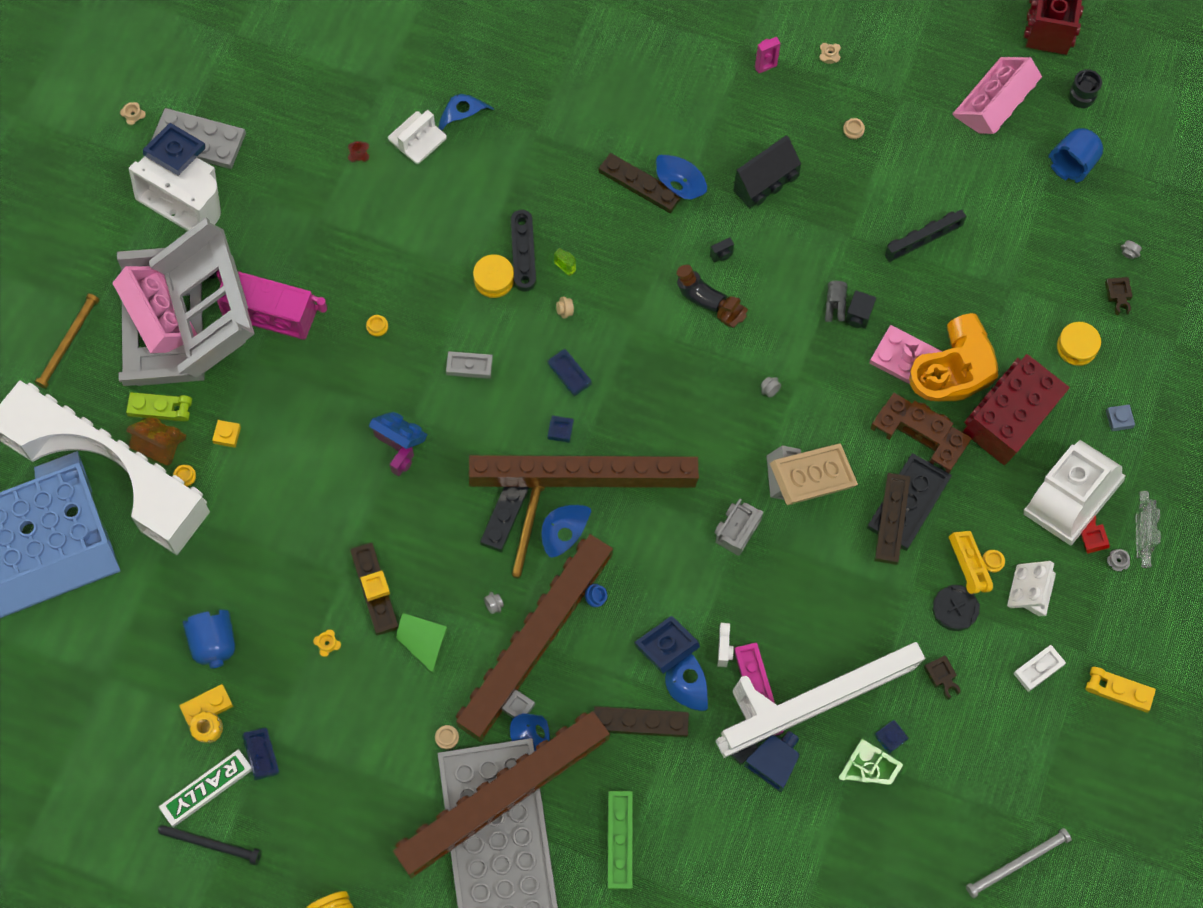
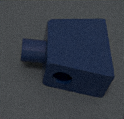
[744,731,800,793]

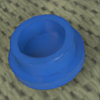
[585,584,607,607]

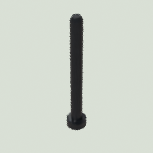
[158,825,262,866]

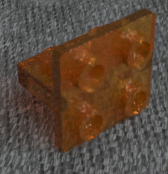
[127,417,187,466]

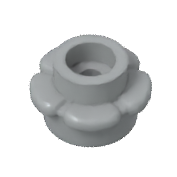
[1120,240,1142,259]
[761,377,781,397]
[1107,549,1130,571]
[484,592,504,614]

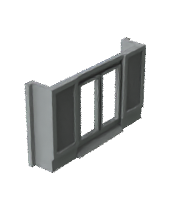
[149,218,254,378]
[117,248,205,386]

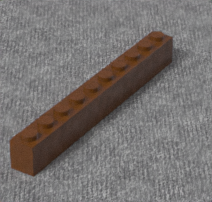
[469,455,699,488]
[456,534,613,742]
[393,711,610,879]

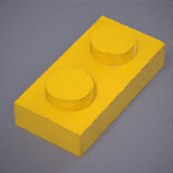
[179,684,234,727]

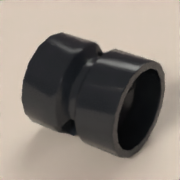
[1068,69,1102,108]

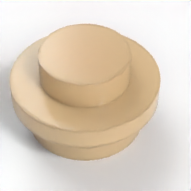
[843,118,865,139]
[556,297,574,319]
[435,725,459,749]

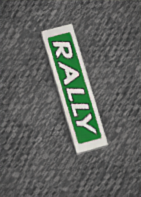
[159,749,253,828]

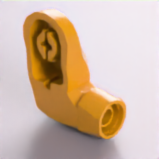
[909,313,998,401]

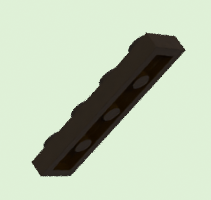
[599,153,682,214]
[874,473,910,565]
[350,542,398,636]
[594,706,689,738]

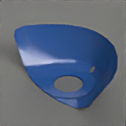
[438,94,494,131]
[656,155,707,199]
[541,505,591,558]
[665,654,708,711]
[510,713,550,752]

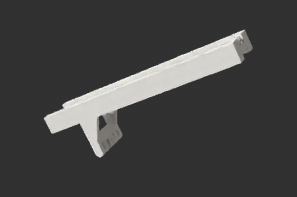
[716,642,925,758]

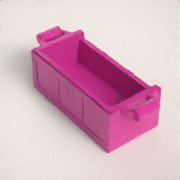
[216,270,327,340]

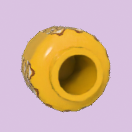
[190,711,223,743]

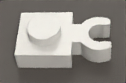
[718,623,733,667]

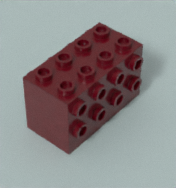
[1023,0,1084,55]
[962,354,1070,466]

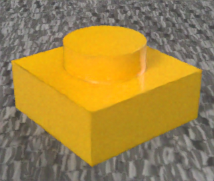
[212,420,241,448]
[360,570,390,601]

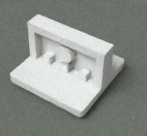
[388,110,447,164]
[1007,561,1056,616]

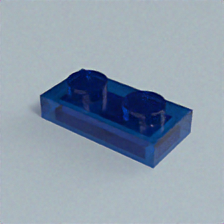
[547,349,592,397]
[242,727,279,780]

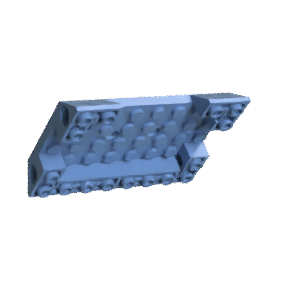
[0,451,121,618]

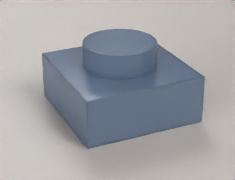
[1106,404,1135,431]

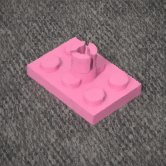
[869,325,943,384]

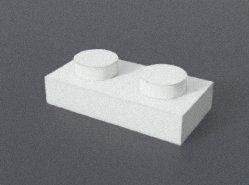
[1013,645,1066,692]

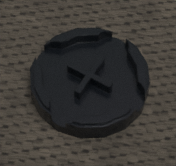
[933,585,980,631]

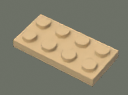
[770,443,858,505]

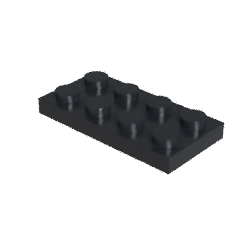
[867,453,952,551]

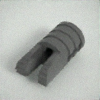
[825,281,848,322]

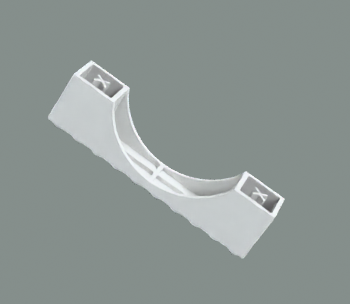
[0,380,210,555]

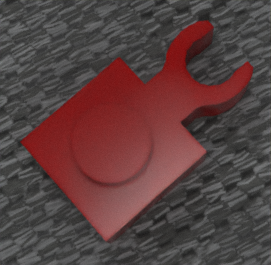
[1081,515,1110,554]

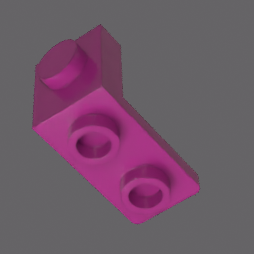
[373,429,414,477]

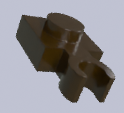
[1105,277,1133,316]
[924,655,961,700]

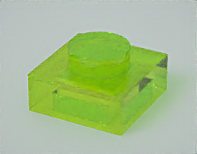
[554,248,576,276]

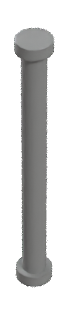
[966,828,1071,898]

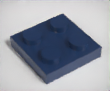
[142,123,205,176]
[635,616,700,674]

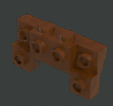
[871,393,972,474]

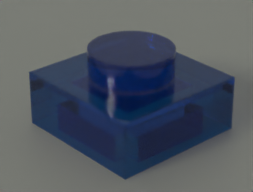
[548,415,574,443]
[874,720,909,754]

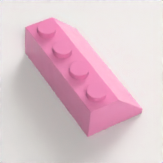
[953,57,1042,134]
[113,266,197,353]

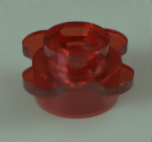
[348,141,369,162]

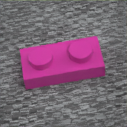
[755,37,781,74]

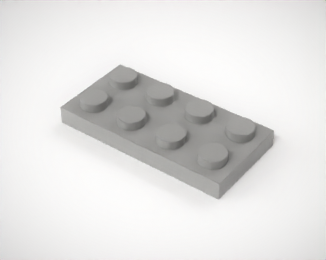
[151,108,246,169]

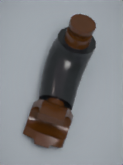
[677,265,748,328]

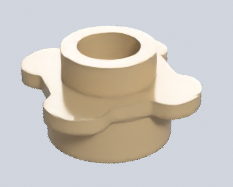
[819,43,841,64]
[120,102,146,125]

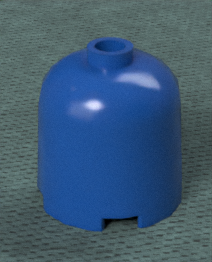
[1049,128,1103,183]
[183,610,235,668]

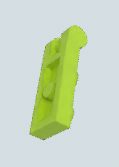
[126,392,192,421]

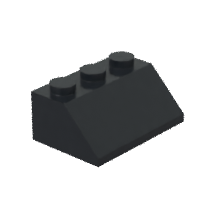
[734,135,801,209]

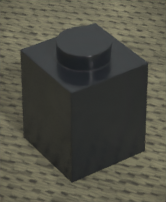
[845,290,877,329]

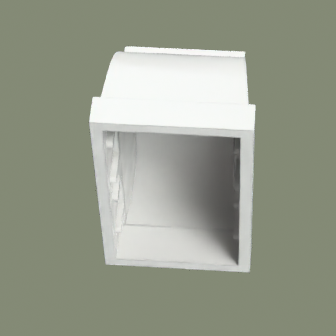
[129,157,221,231]
[1023,440,1125,546]

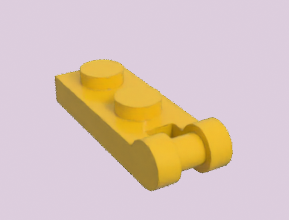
[948,531,993,594]
[1085,667,1156,713]

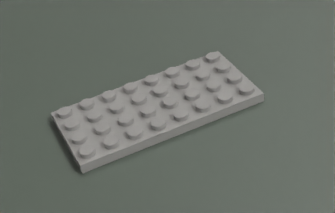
[438,738,558,908]

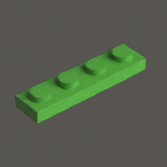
[608,791,633,890]

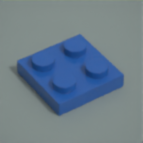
[369,412,428,449]

